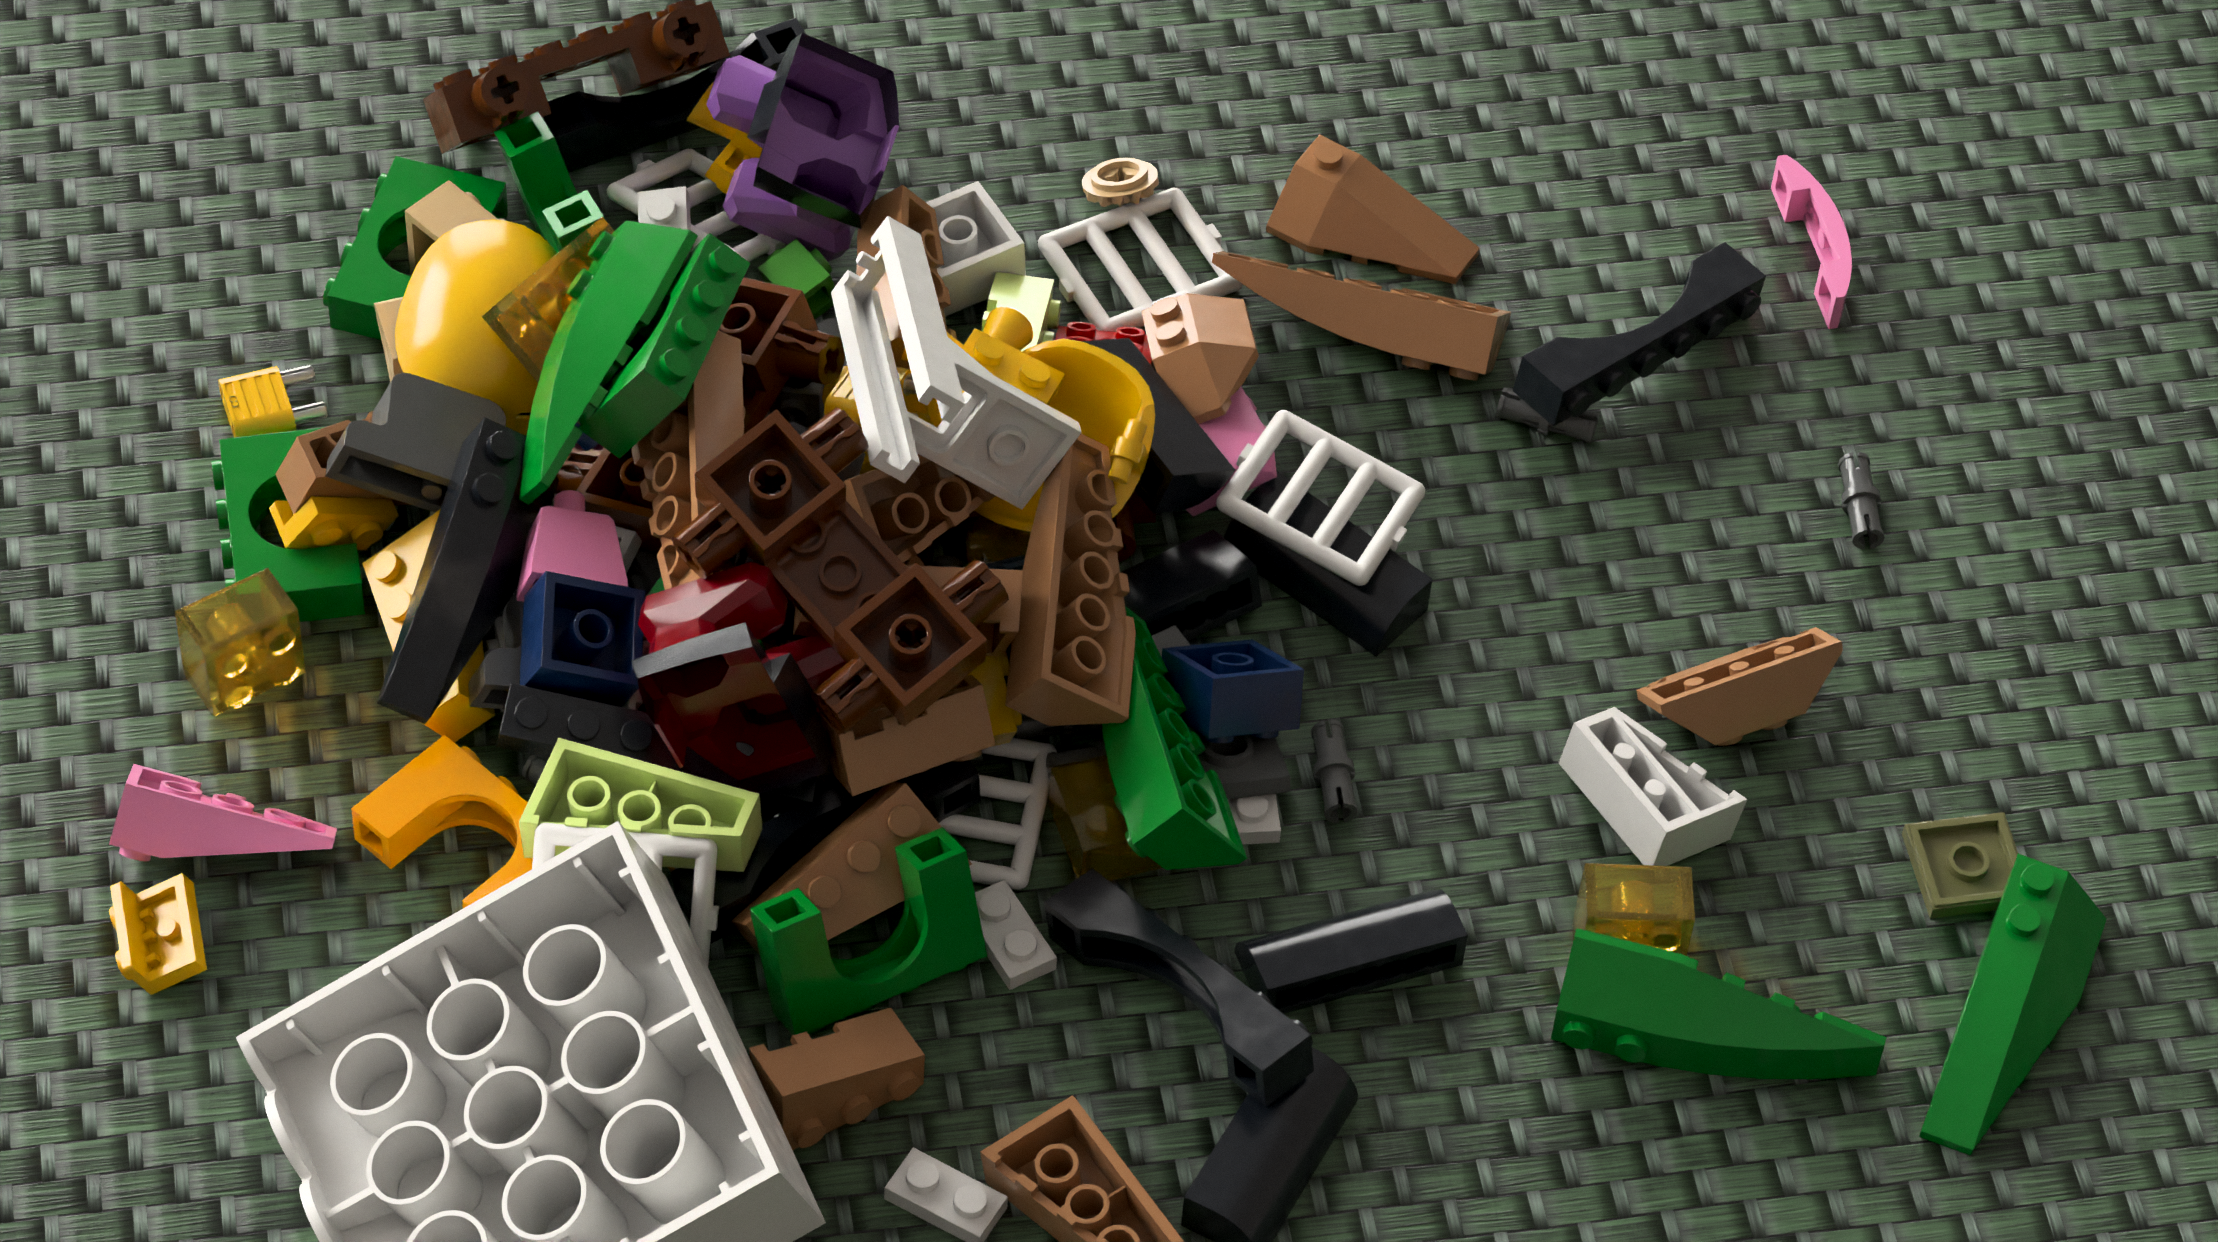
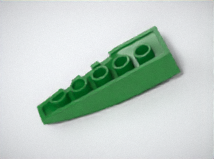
[520,220,698,505]
[1102,606,1247,870]
[1919,853,2107,1156]
[1551,928,1886,1079]

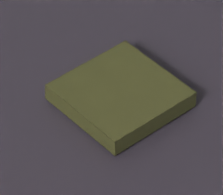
[1902,812,2018,919]

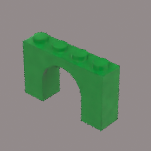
[494,111,611,280]
[323,156,508,340]
[579,233,750,459]
[211,427,365,629]
[749,827,987,1035]

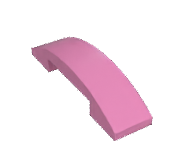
[1771,155,1852,329]

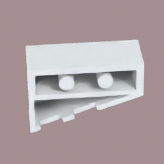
[1559,707,1747,873]

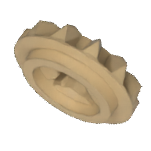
[1082,158,1159,207]

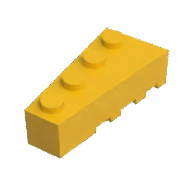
[362,509,495,743]

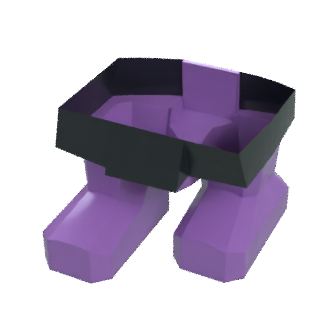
[706,33,899,261]

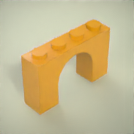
[351,735,533,908]

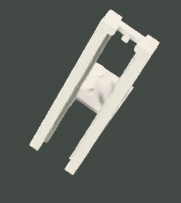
[831,216,1082,509]

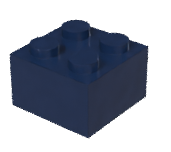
[519,571,645,707]
[1162,639,1304,743]

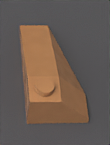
[1266,134,1480,284]

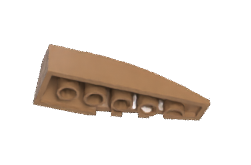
[1212,251,1511,381]
[632,330,745,590]
[1005,434,1136,726]

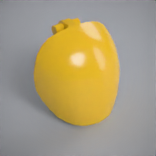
[395,219,573,435]
[975,339,1155,533]

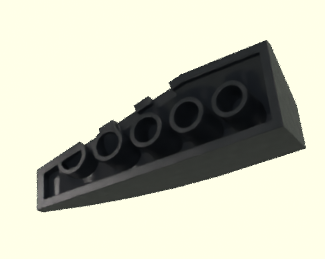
[377,417,559,724]

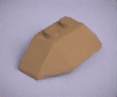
[1141,293,1259,424]
[1636,627,1843,746]

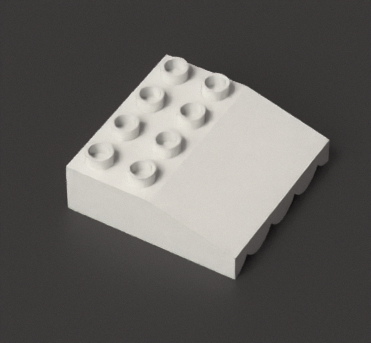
[236,821,826,1242]

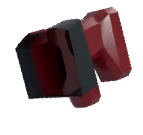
[631,562,847,794]

